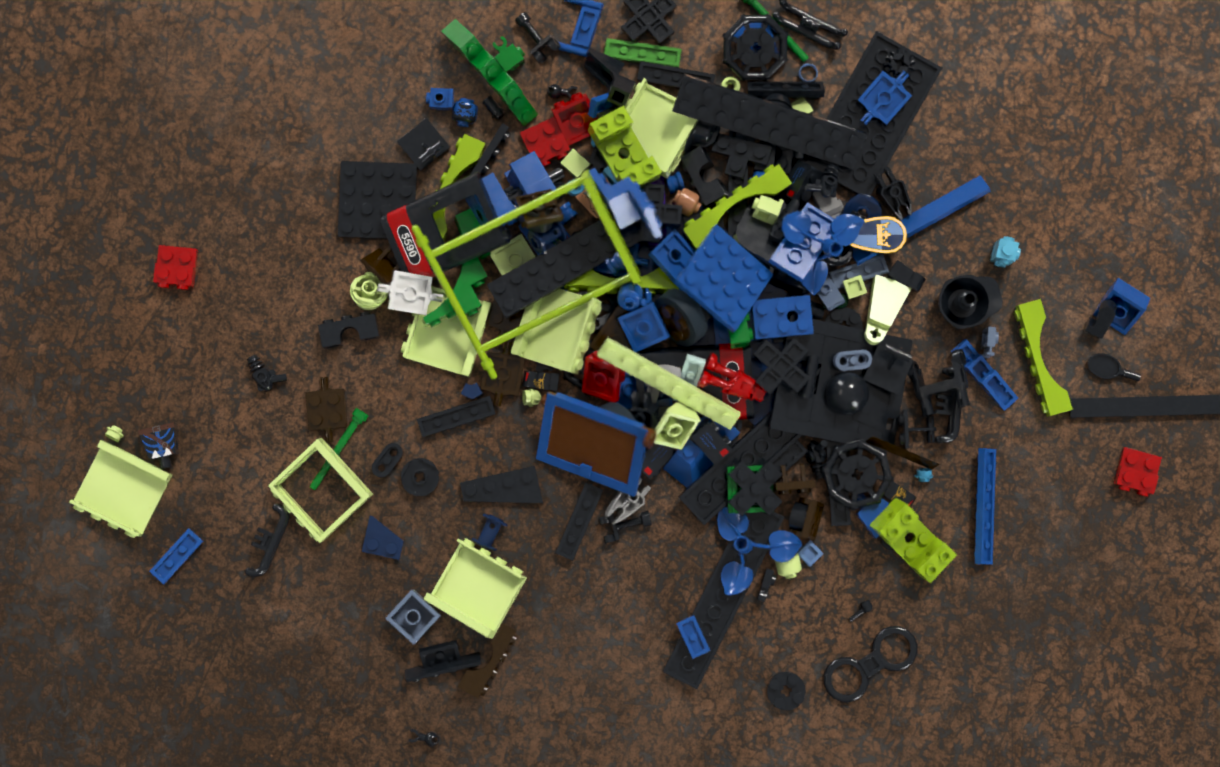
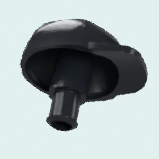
[938,274,1003,329]

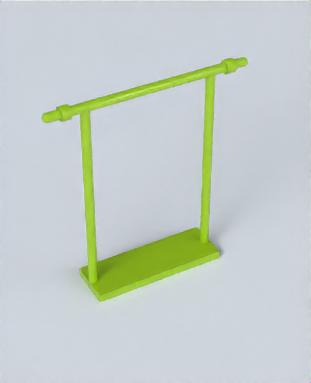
[412,170,641,379]

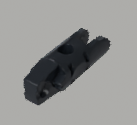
[769,199,800,243]

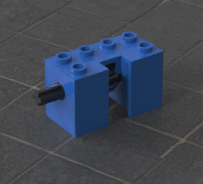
[465,151,565,226]

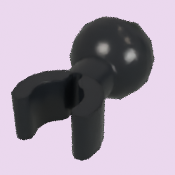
[547,84,578,100]
[408,729,439,747]

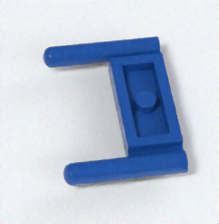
[548,0,604,57]

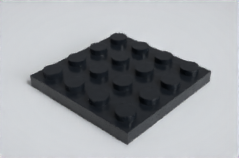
[338,161,417,239]

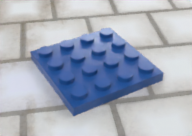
[674,224,773,332]

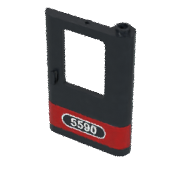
[380,171,512,278]
[636,343,754,424]

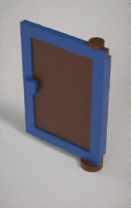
[536,391,657,497]

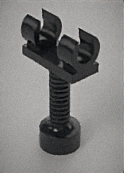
[515,12,561,63]
[599,511,652,543]

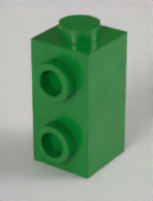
[727,312,753,349]

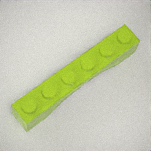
[432,134,486,241]
[682,164,792,250]
[564,267,679,296]
[1014,299,1073,417]

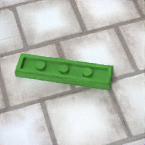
[604,38,682,68]

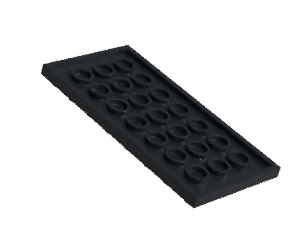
[803,31,942,196]

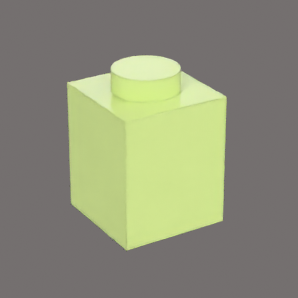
[560,149,590,179]

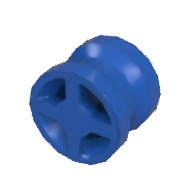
[665,172,685,194]
[560,202,578,225]
[605,252,626,276]

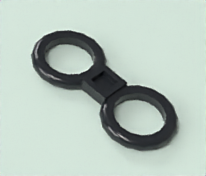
[824,626,918,702]

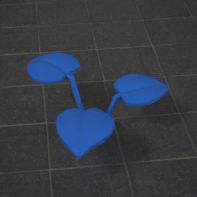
[782,211,865,295]
[717,507,802,595]

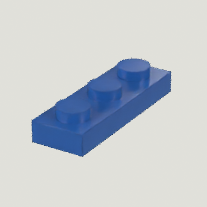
[149,528,204,584]

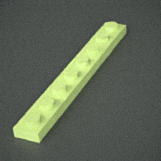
[597,338,741,430]

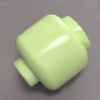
[775,553,802,579]

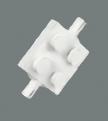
[377,270,443,315]

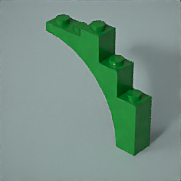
[441,19,538,127]
[422,208,491,328]

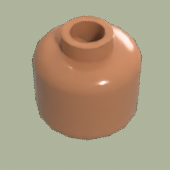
[672,188,701,217]

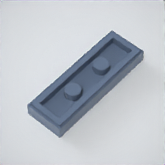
[828,254,889,290]

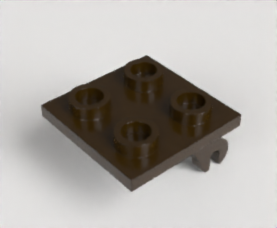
[361,245,401,285]

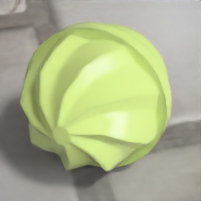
[522,388,541,407]

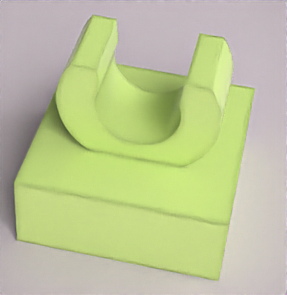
[842,275,867,300]

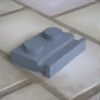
[981,327,999,358]

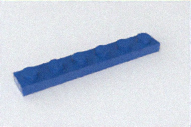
[974,448,996,565]

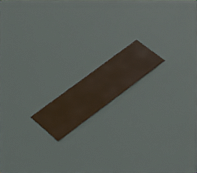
[865,436,940,469]

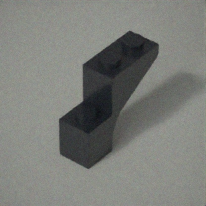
[584,48,636,107]

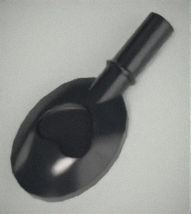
[1088,353,1141,382]

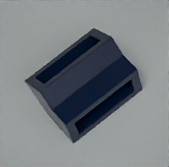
[461,383,484,400]

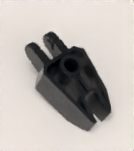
[873,166,912,220]
[629,392,659,430]

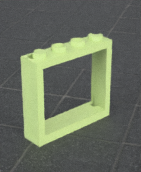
[268,438,373,542]

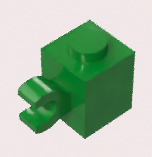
[493,36,525,74]

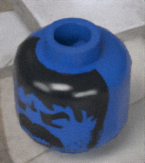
[452,98,478,127]

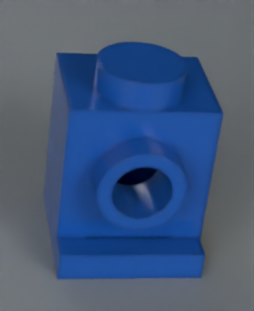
[426,88,454,111]

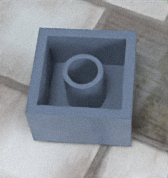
[385,589,441,644]

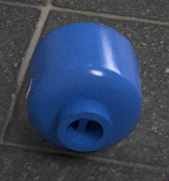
[618,282,643,311]

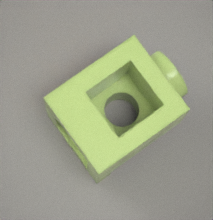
[751,195,784,225]

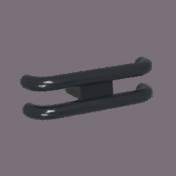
[772,0,848,50]
[934,366,962,443]
[245,504,290,577]

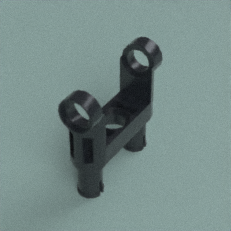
[908,349,970,417]

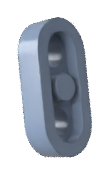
[833,350,872,371]

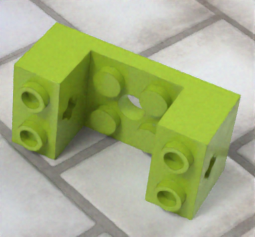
[588,106,662,188]
[869,498,957,583]

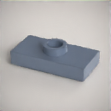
[817,275,845,311]

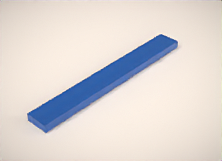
[852,176,991,265]

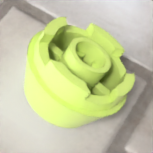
[350,272,388,311]

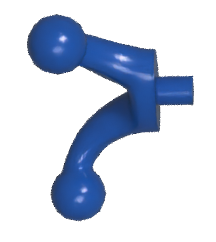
[640,288,652,306]

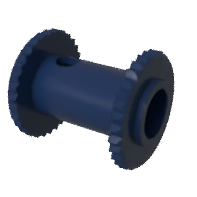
[528,221,567,254]
[472,513,508,551]

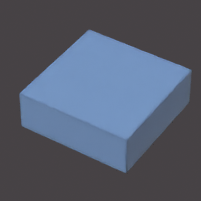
[797,540,824,567]

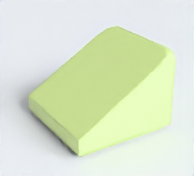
[791,97,813,114]

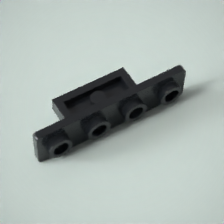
[405,640,481,682]

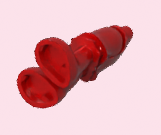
[697,352,766,402]

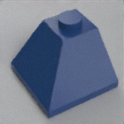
[663,439,713,488]

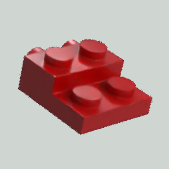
[551,92,597,146]
[520,117,570,167]
[153,245,198,290]
[582,351,625,402]
[1114,447,1162,497]

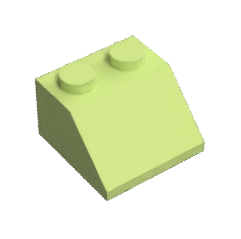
[654,402,700,450]

